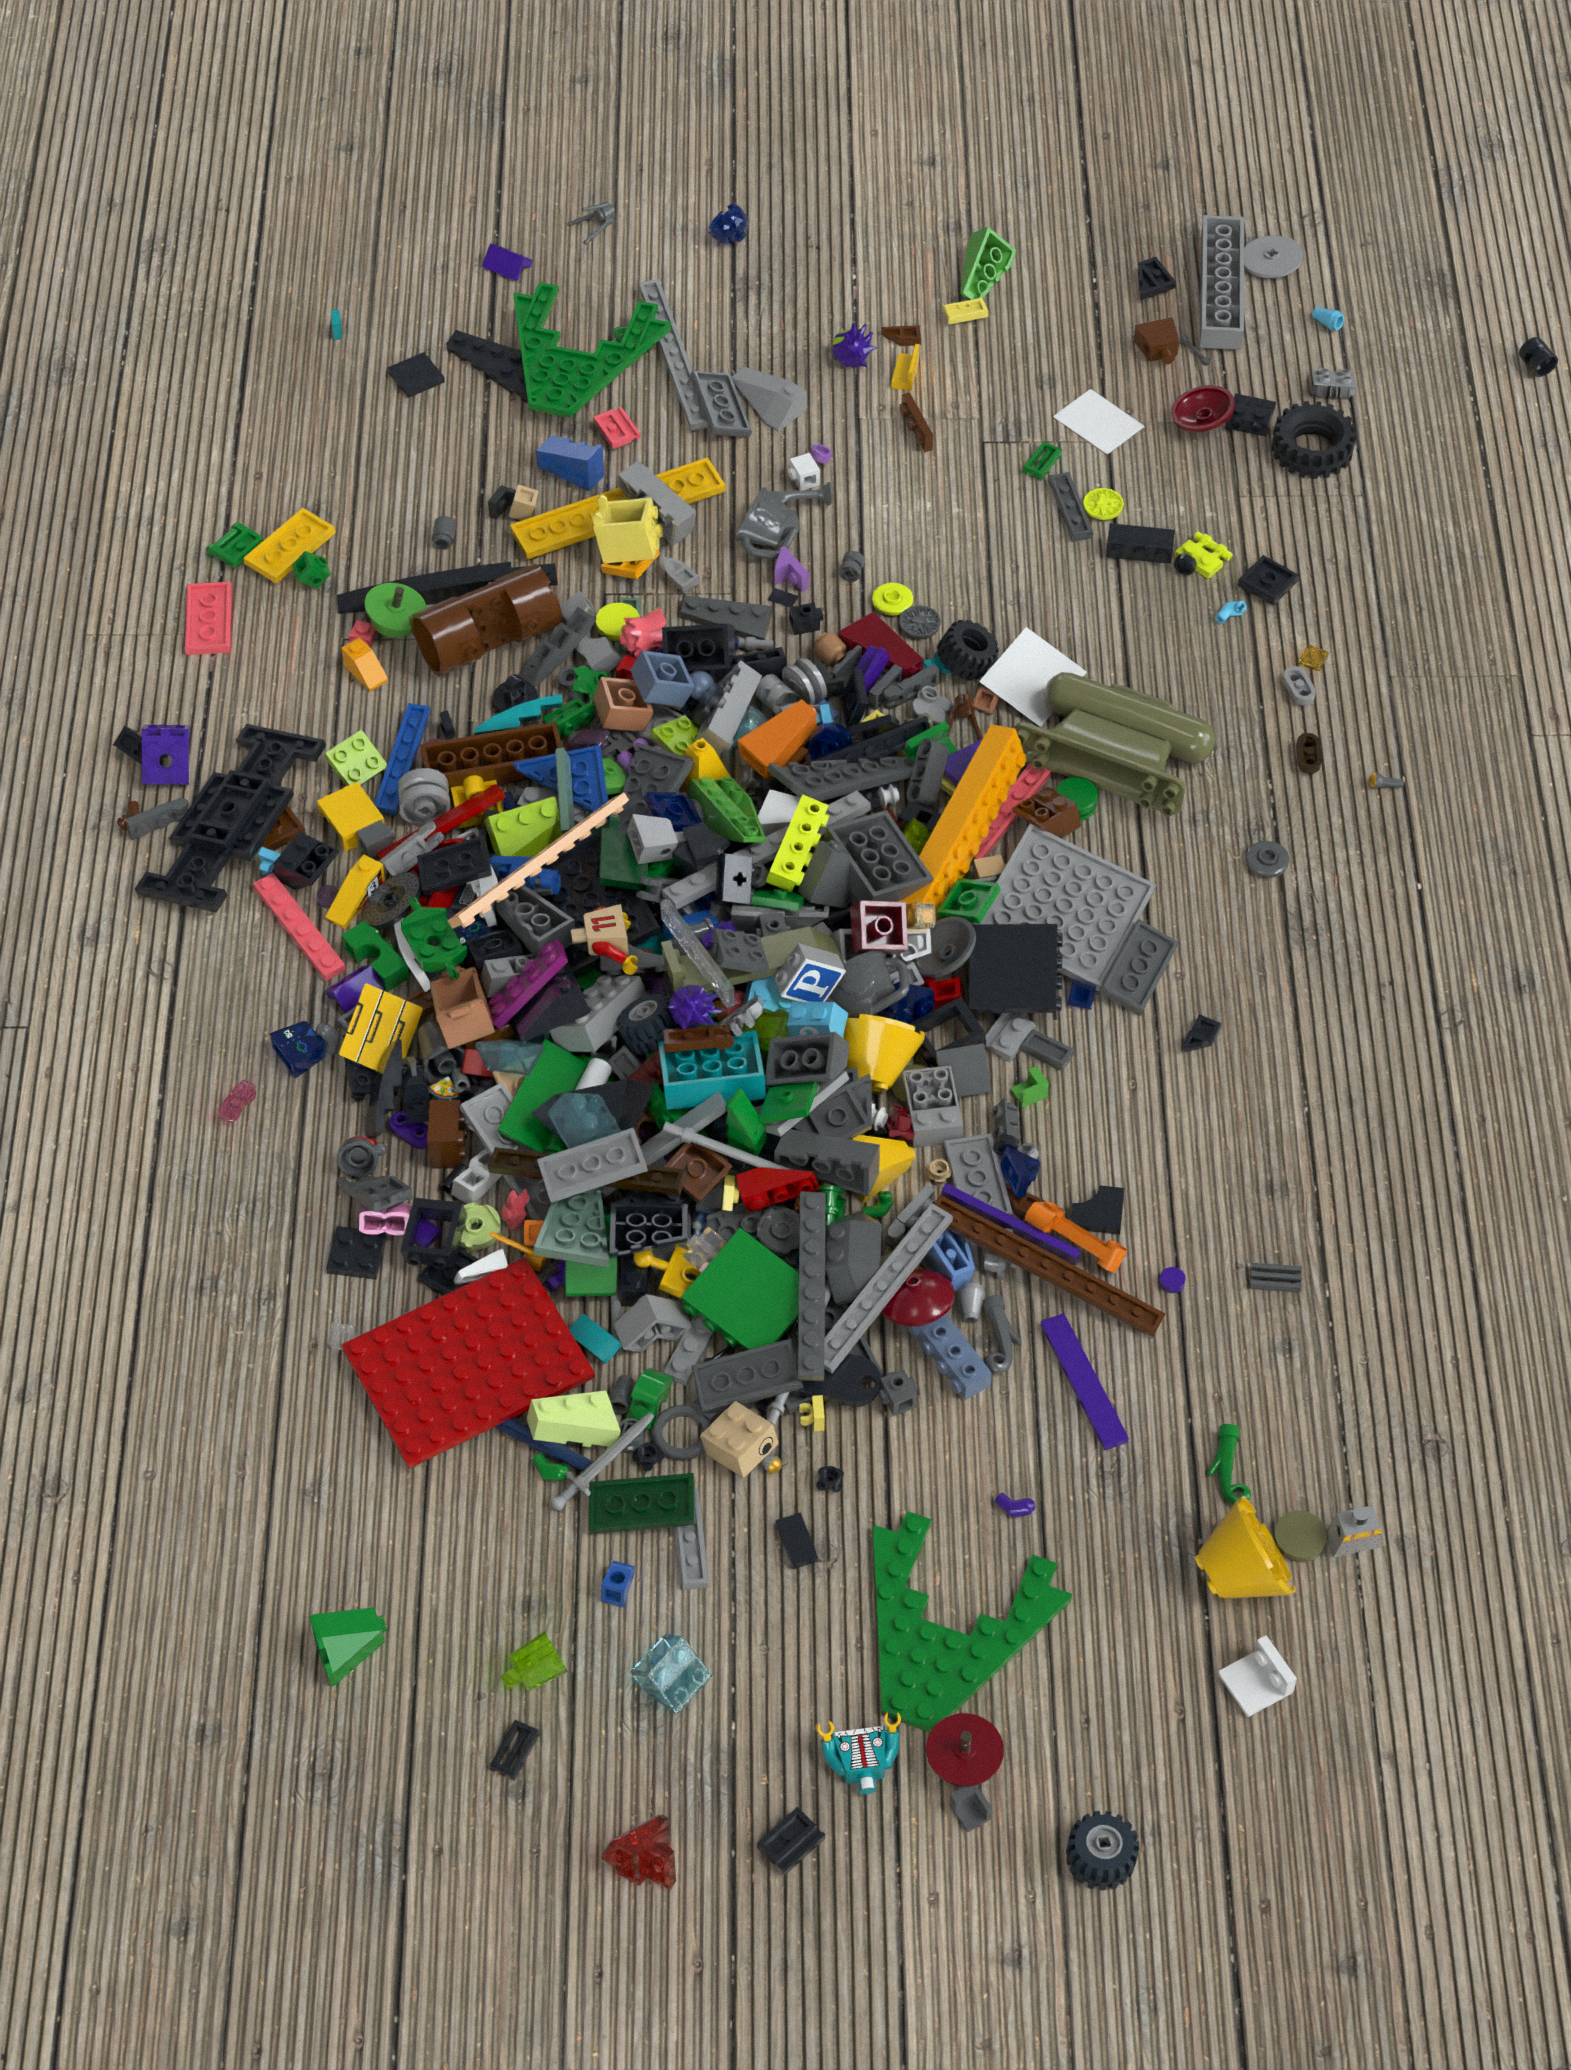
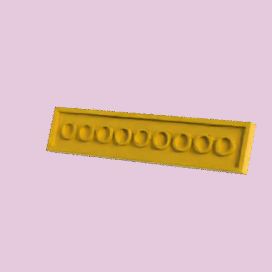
[510,457,726,560]

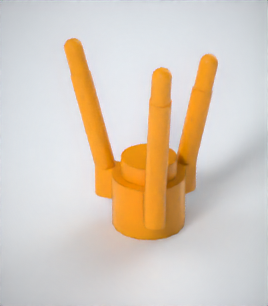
[490,1232,547,1272]

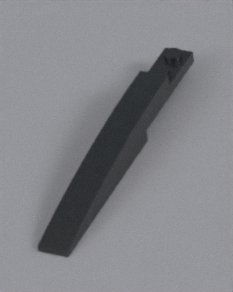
[337,562,558,614]

